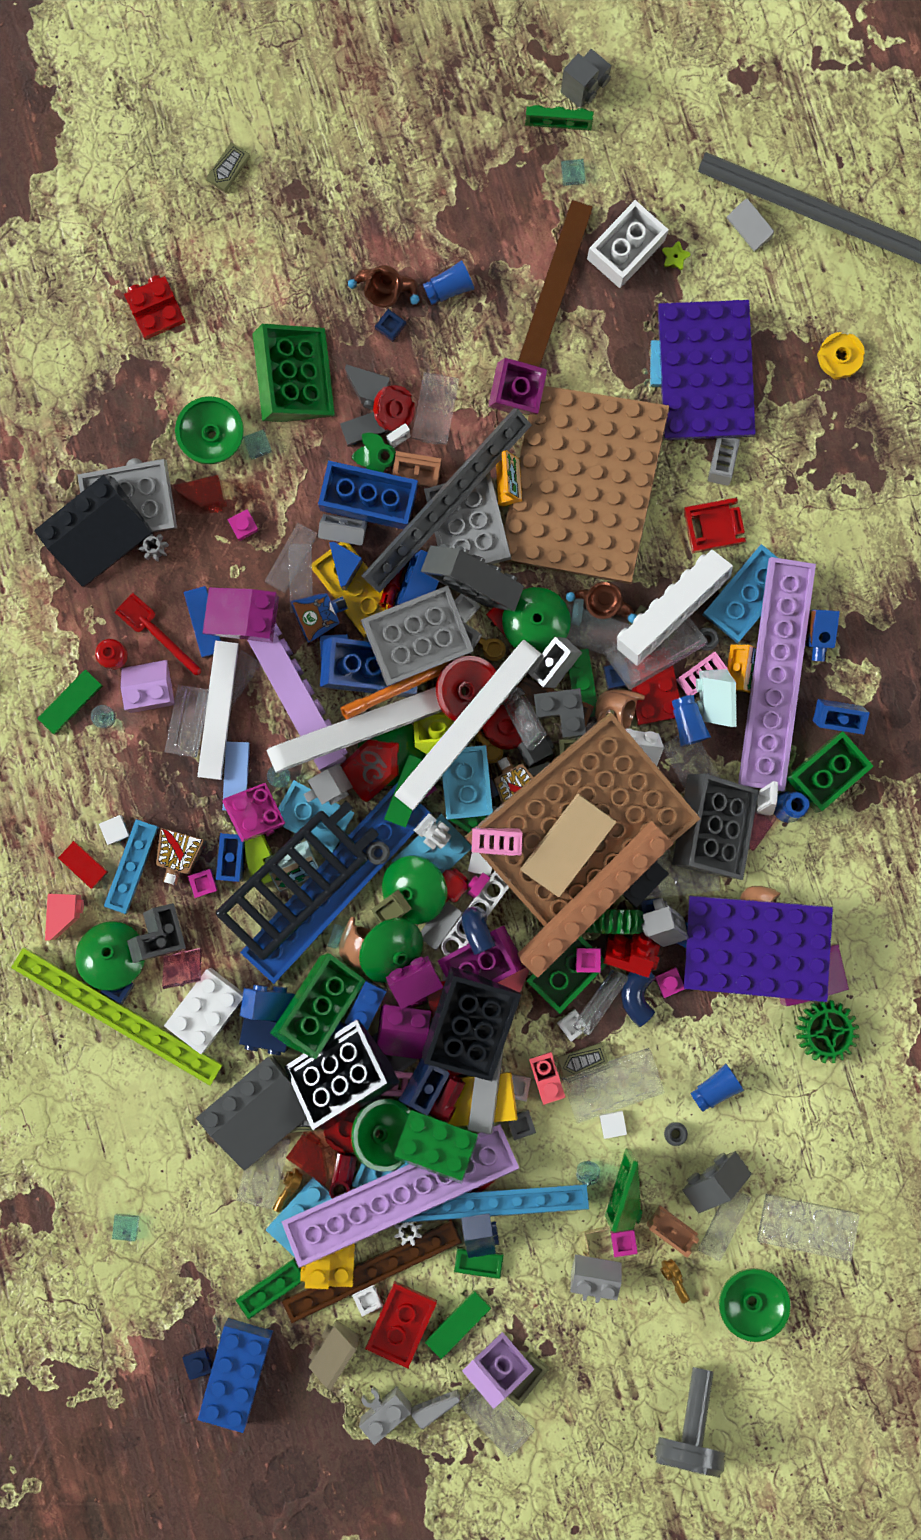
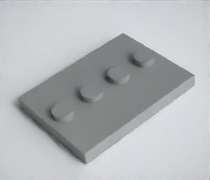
[78,459,177,532]
[424,472,512,565]
[361,586,474,686]

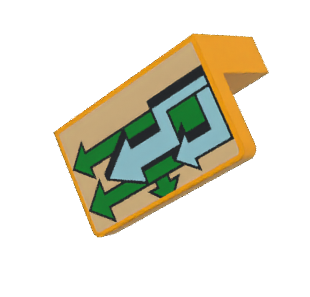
[496,450,522,507]
[727,645,757,693]

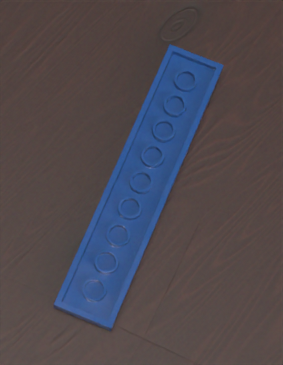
[240,783,432,984]

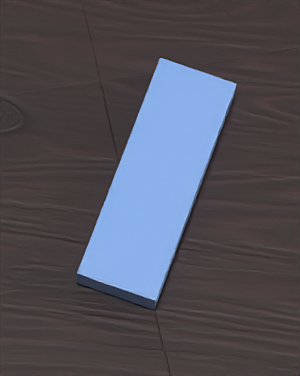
[222,742,250,811]

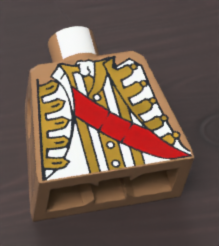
[494,756,534,804]
[156,828,207,885]

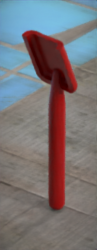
[114,593,201,676]

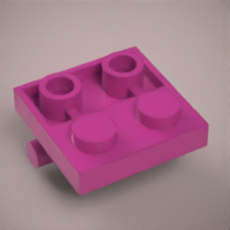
[222,783,285,842]

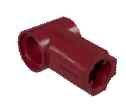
[428,1074,466,1123]
[329,1152,357,1199]

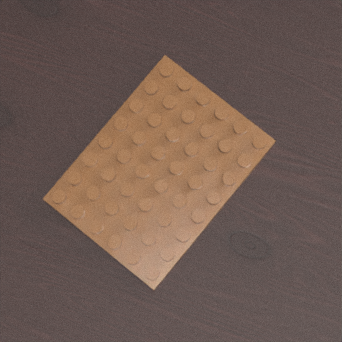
[504,386,669,584]
[465,712,701,927]

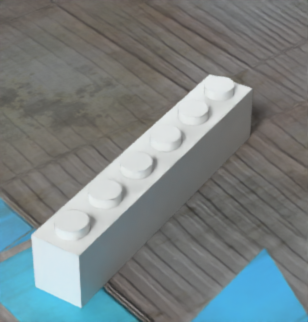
[617,550,733,666]

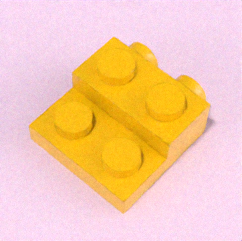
[300,1243,355,1289]

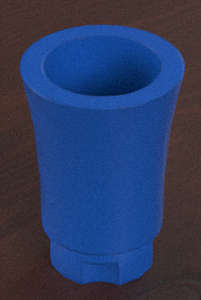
[423,260,475,305]
[672,695,711,747]
[774,791,809,823]
[690,1063,745,1112]

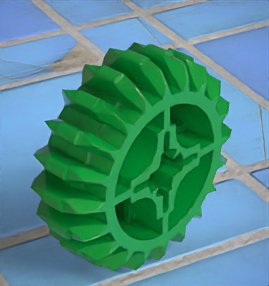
[585,909,644,934]
[795,1000,860,1063]

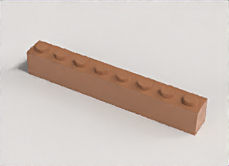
[517,821,674,978]

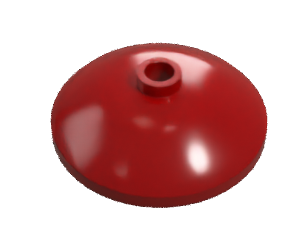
[436,656,497,722]

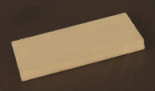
[521,793,616,897]

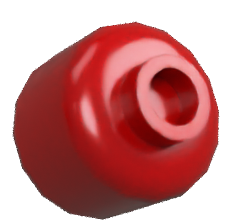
[95,639,128,670]
[442,868,468,903]

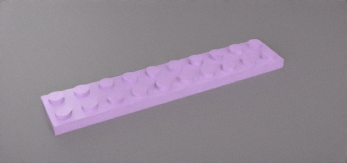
[738,557,816,792]
[281,1124,519,1268]

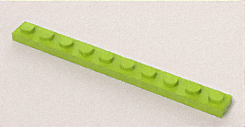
[11,947,223,1086]

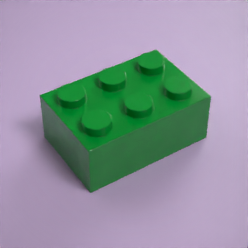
[787,731,874,813]
[526,936,608,1014]
[394,1110,478,1184]

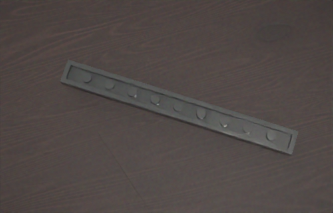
[362,408,532,593]

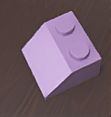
[121,660,175,713]
[462,1332,534,1409]

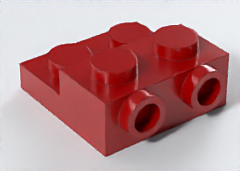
[124,275,186,340]
[603,933,660,977]

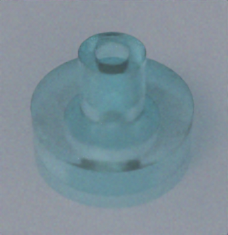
[91,705,116,729]
[267,766,291,788]
[576,1161,600,1187]

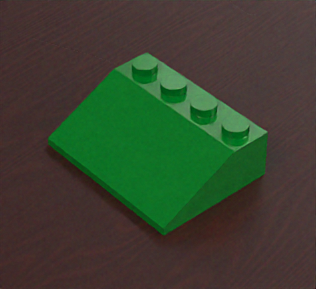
[252,323,335,422]

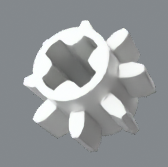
[422,821,451,850]
[394,1222,422,1246]

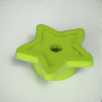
[662,241,691,270]

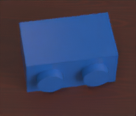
[813,699,870,735]
[216,833,246,882]
[345,980,387,1031]
[240,985,295,1021]

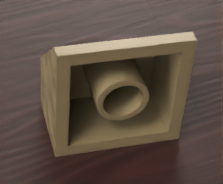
[308,1320,360,1391]

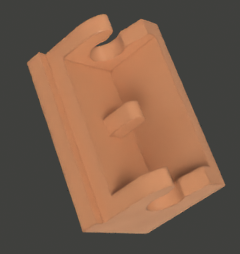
[393,451,441,487]
[647,1205,699,1258]

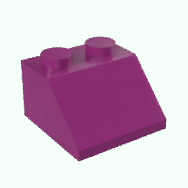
[488,358,547,415]
[386,956,443,1009]
[376,1005,431,1060]

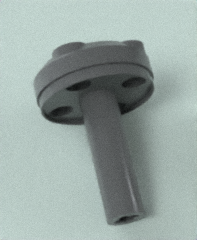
[655,1367,726,1478]

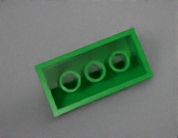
[270,953,366,1059]

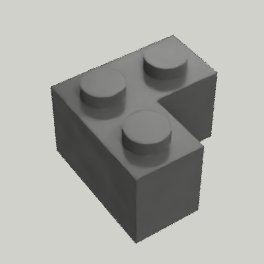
[561,49,612,108]
[534,688,586,739]
[127,903,186,963]
[682,1151,752,1213]

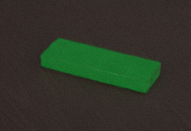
[37,669,103,735]
[384,755,422,828]
[236,1257,302,1320]
[425,1290,491,1359]

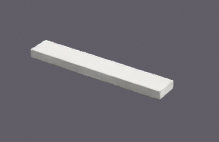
[197,641,239,780]

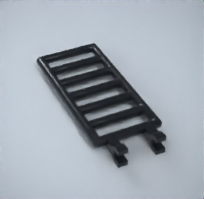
[216,800,379,960]

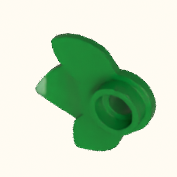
[351,433,396,472]

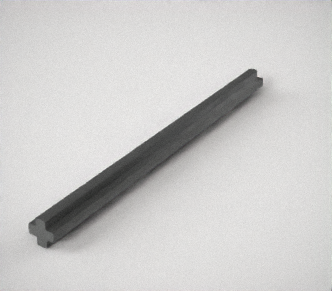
[698,152,921,264]

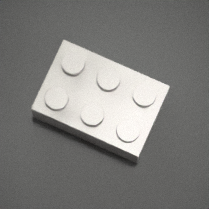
[587,200,669,288]
[164,968,243,1054]

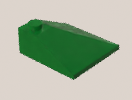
[605,1148,643,1232]

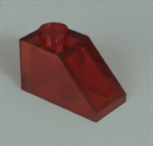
[174,475,227,513]
[286,1131,329,1185]

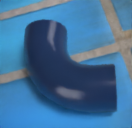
[461,906,496,955]
[621,972,656,1028]

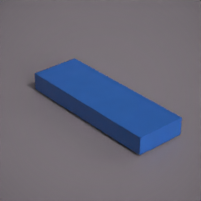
[184,586,221,658]

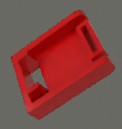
[683,498,746,553]

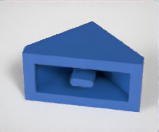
[329,541,363,591]

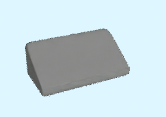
[727,198,774,252]
[318,514,368,545]
[421,901,463,950]

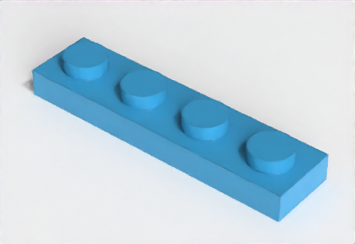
[104,819,159,914]

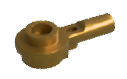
[477,637,506,661]
[475,730,503,763]
[273,1168,303,1213]
[660,1259,690,1304]

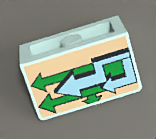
[265,841,319,891]

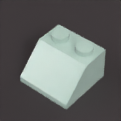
[696,669,736,727]

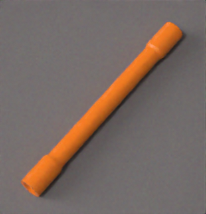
[341,655,465,720]

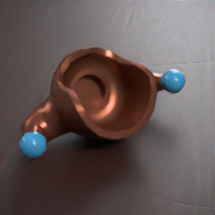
[348,265,419,308]
[566,581,637,623]

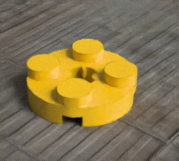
[817,332,865,380]

